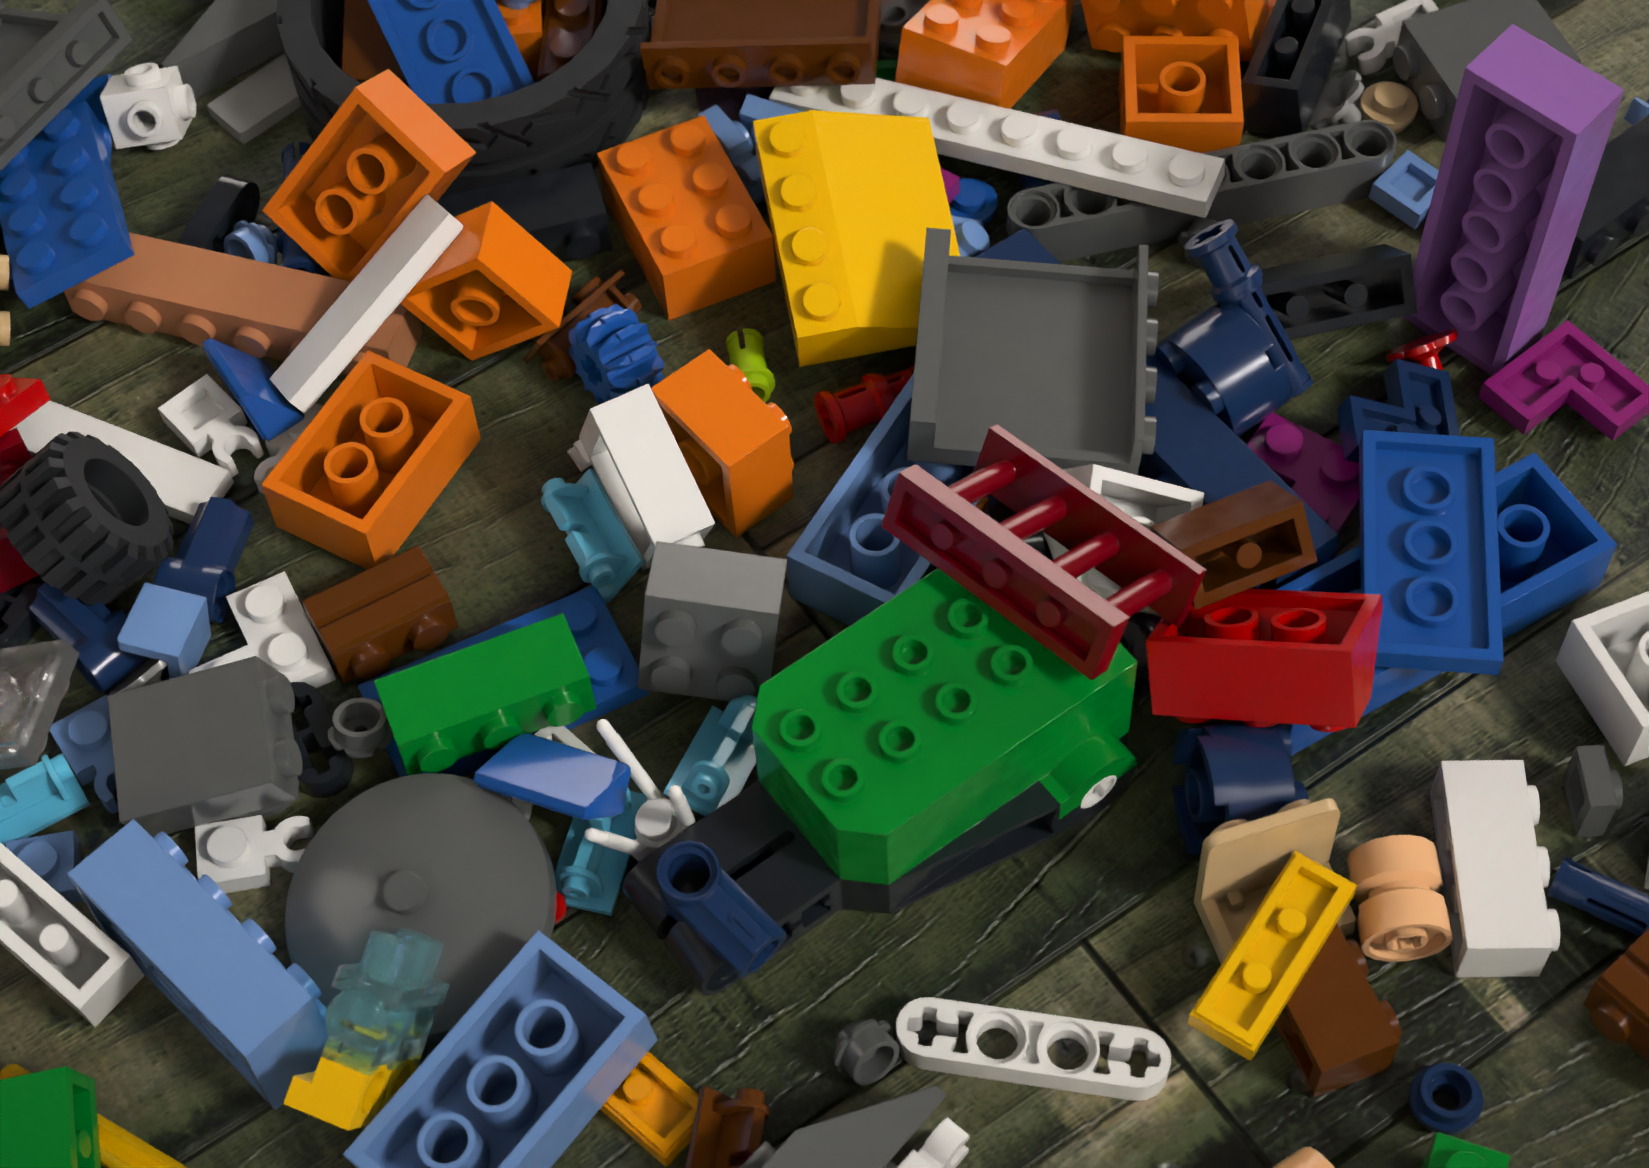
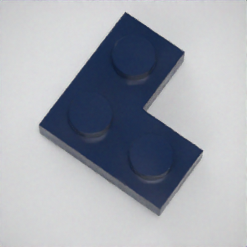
[1337,359,1460,463]

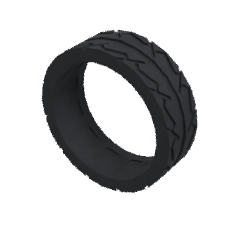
[276,0,652,197]

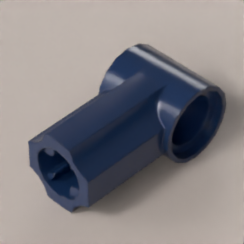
[154,496,254,623]
[29,582,150,695]
[656,841,786,979]

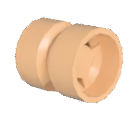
[1346,835,1453,962]

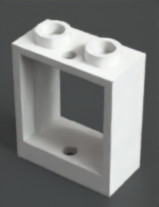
[579,383,715,571]

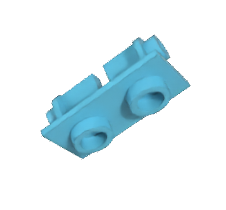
[541,469,645,603]
[663,695,757,817]
[0,753,90,847]
[555,788,647,916]

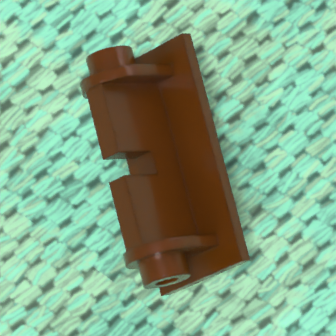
[523,270,642,382]
[686,1086,770,1168]

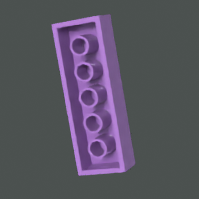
[1402,24,1624,376]

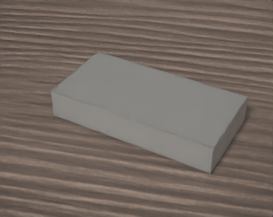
[207,54,301,145]

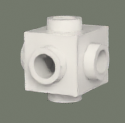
[100,63,196,150]

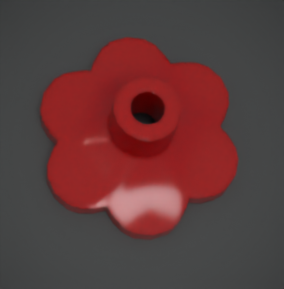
[1385,328,1459,371]

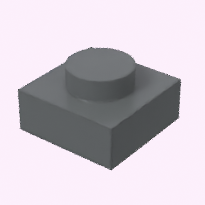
[1562,745,1623,838]

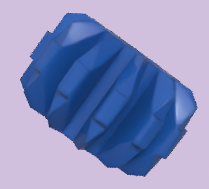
[568,304,664,405]

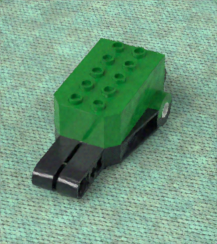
[622,568,1157,996]

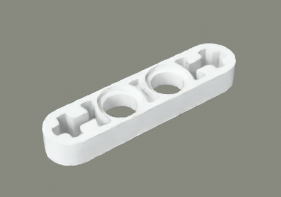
[896,997,1171,1101]

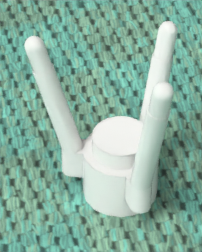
[585,719,697,862]

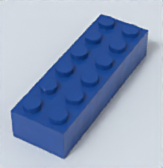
[1276,453,1617,756]

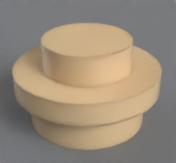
[1360,82,1418,134]

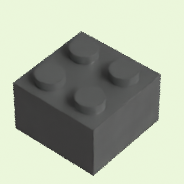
[638,541,787,702]

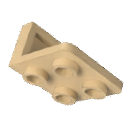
[1193,798,1357,964]

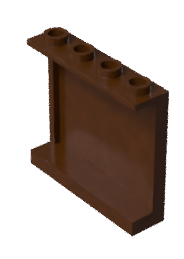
[640,0,882,89]

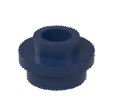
[1409,1063,1483,1135]

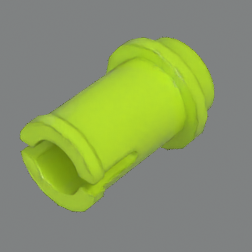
[725,328,775,403]

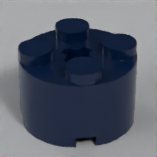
[1155,302,1292,437]
[1173,722,1309,863]

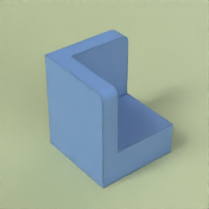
[117,583,211,679]

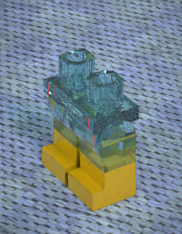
[283,929,450,1131]

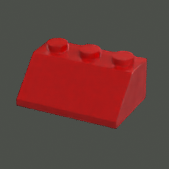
[1146,589,1383,732]

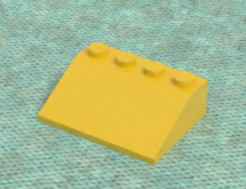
[753,110,960,367]

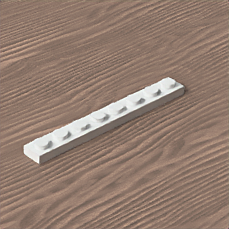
[769,78,1225,218]

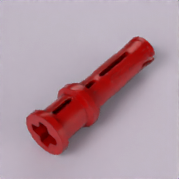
[814,365,915,444]

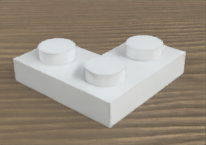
[188,571,336,689]

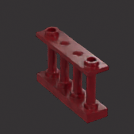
[881,424,1207,681]

